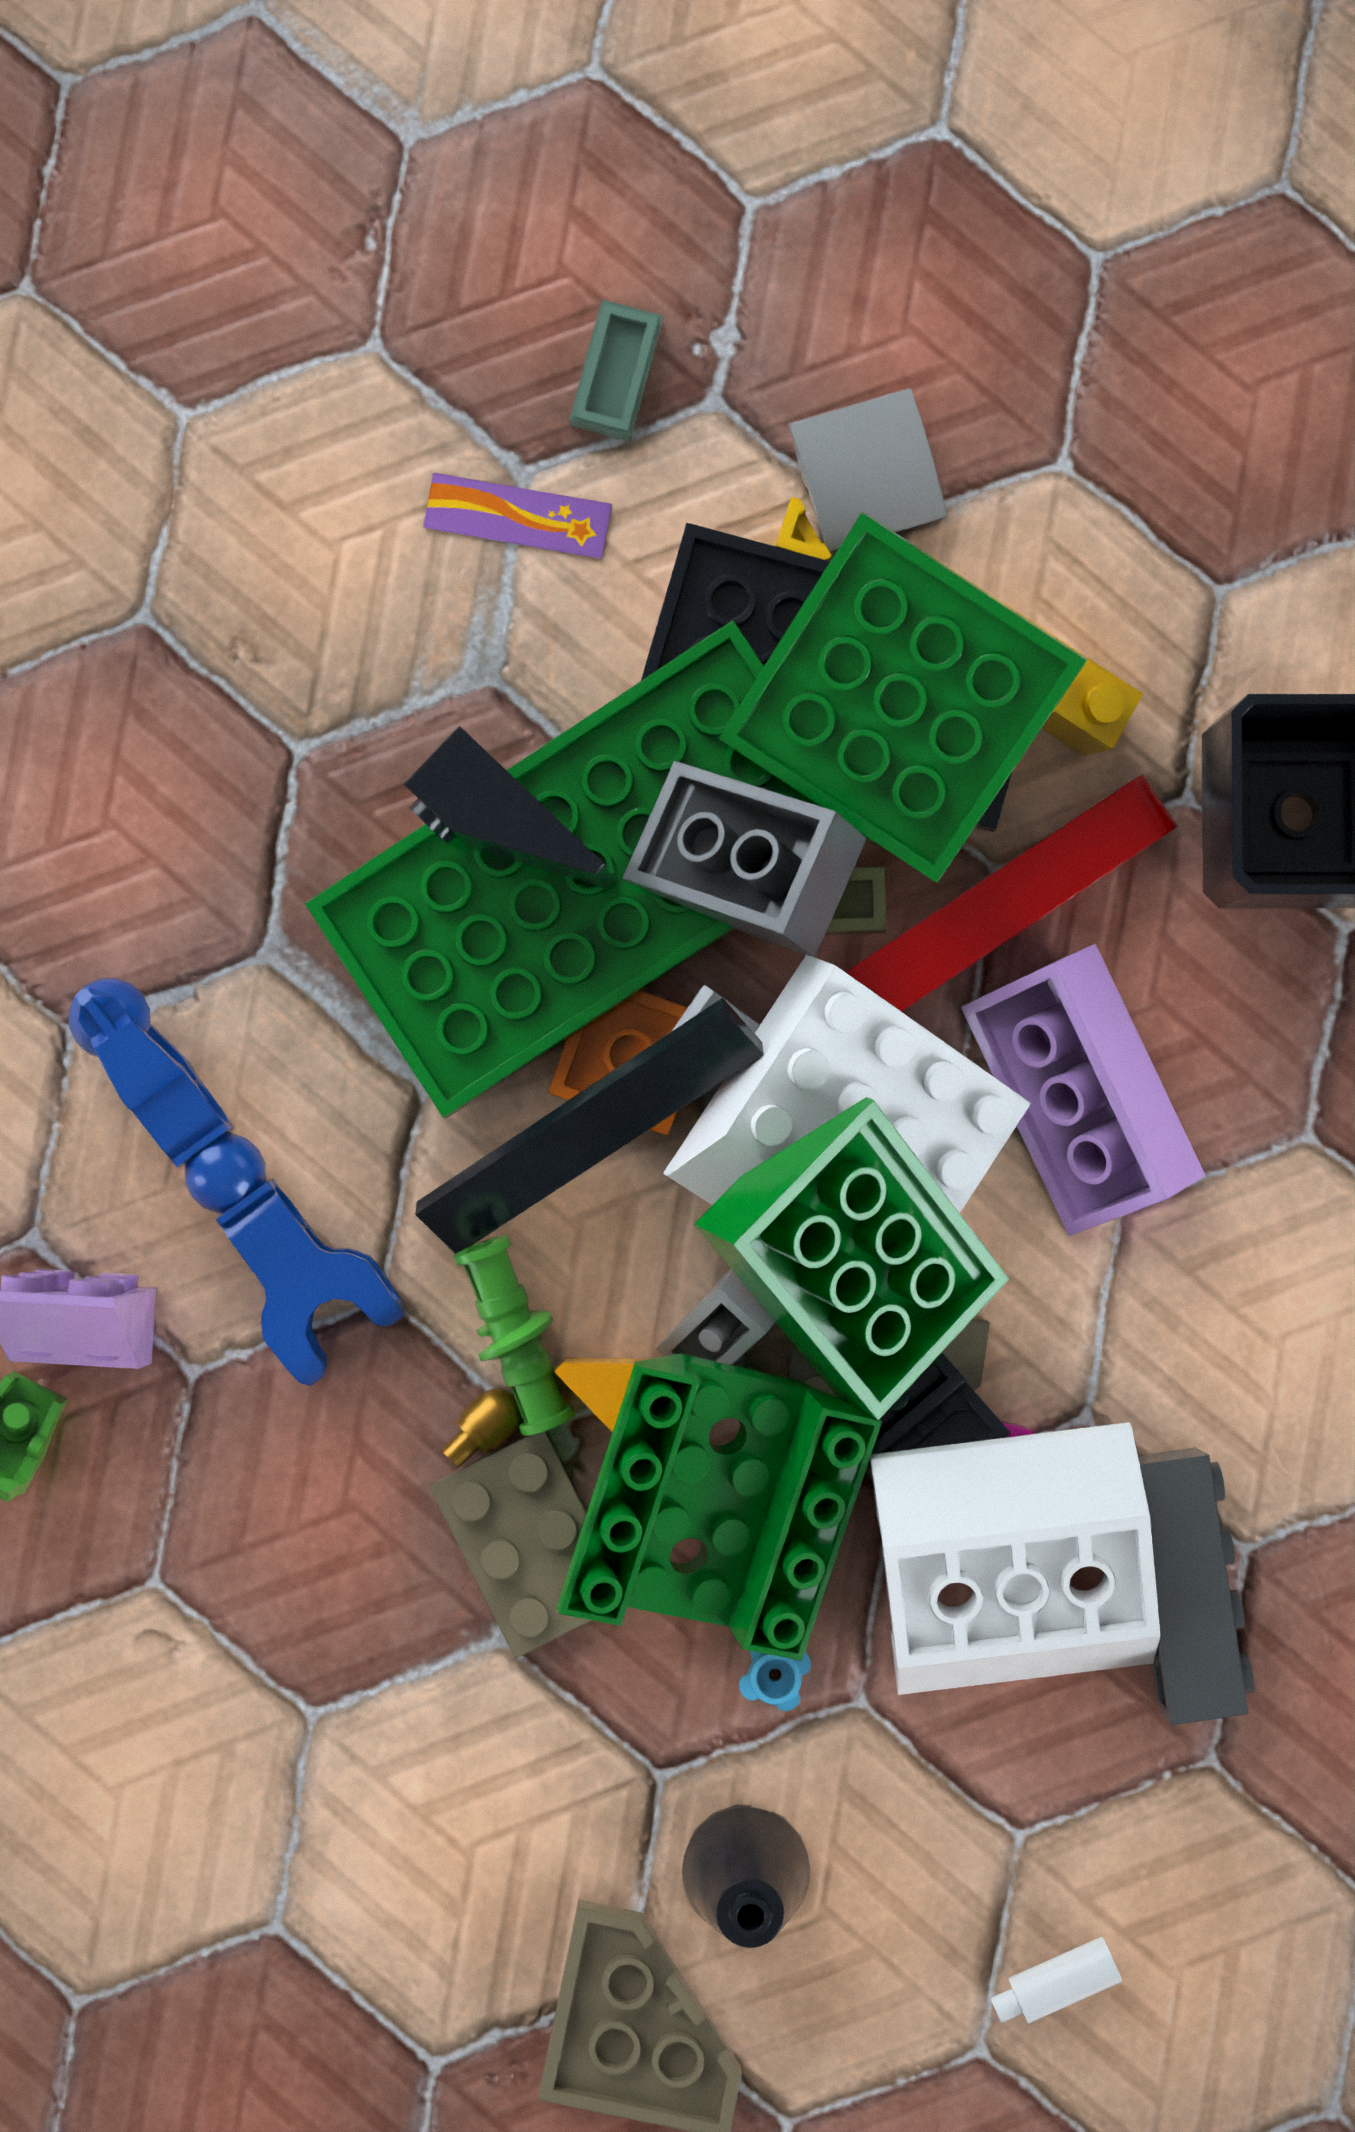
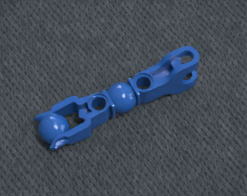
[69,978,405,1386]

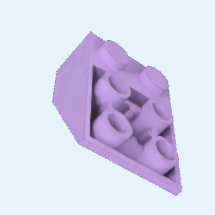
[0,1269,157,1369]

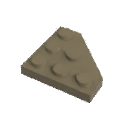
[538,1899,742,2132]

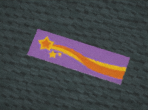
[423,473,612,559]

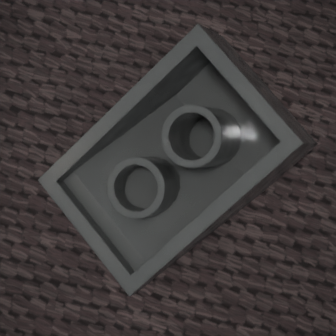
[623,761,867,957]

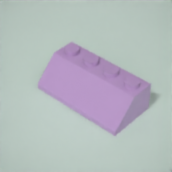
[961,944,1206,1236]

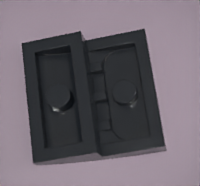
[843,1353,1011,1469]

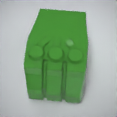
[0,1371,68,1502]

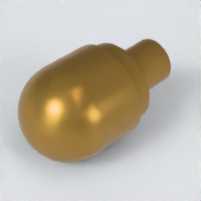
[441,1388,522,1468]

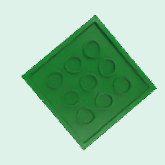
[719,512,1087,883]

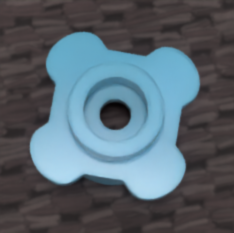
[739,1651,811,1711]

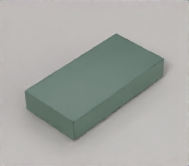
[569,300,663,442]

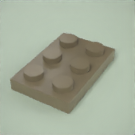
[429,1431,591,1659]

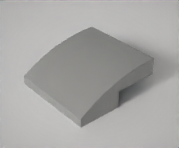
[788,388,948,552]

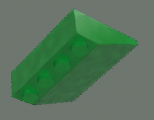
[694,1097,1009,1420]

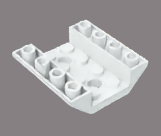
[870,1422,1160,1695]

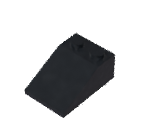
[404,726,615,889]

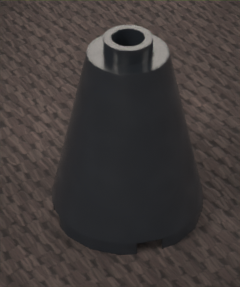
[682,1804,810,1948]

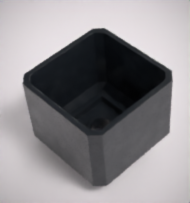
[1202,694,1355,909]

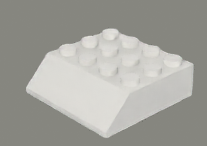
[663,955,1031,1213]

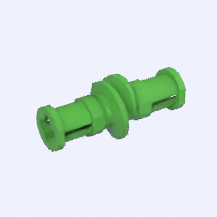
[454,1235,575,1436]

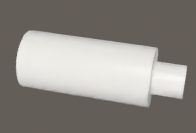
[991,1936,1122,2024]

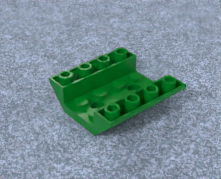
[556,1354,882,1661]

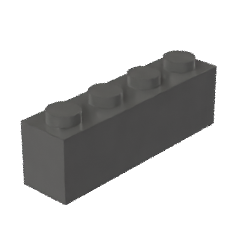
[1138,1447,1255,1725]

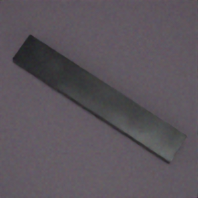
[415,998,764,1254]

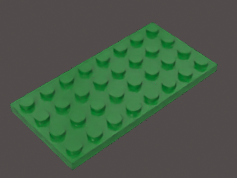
[304,620,871,1119]

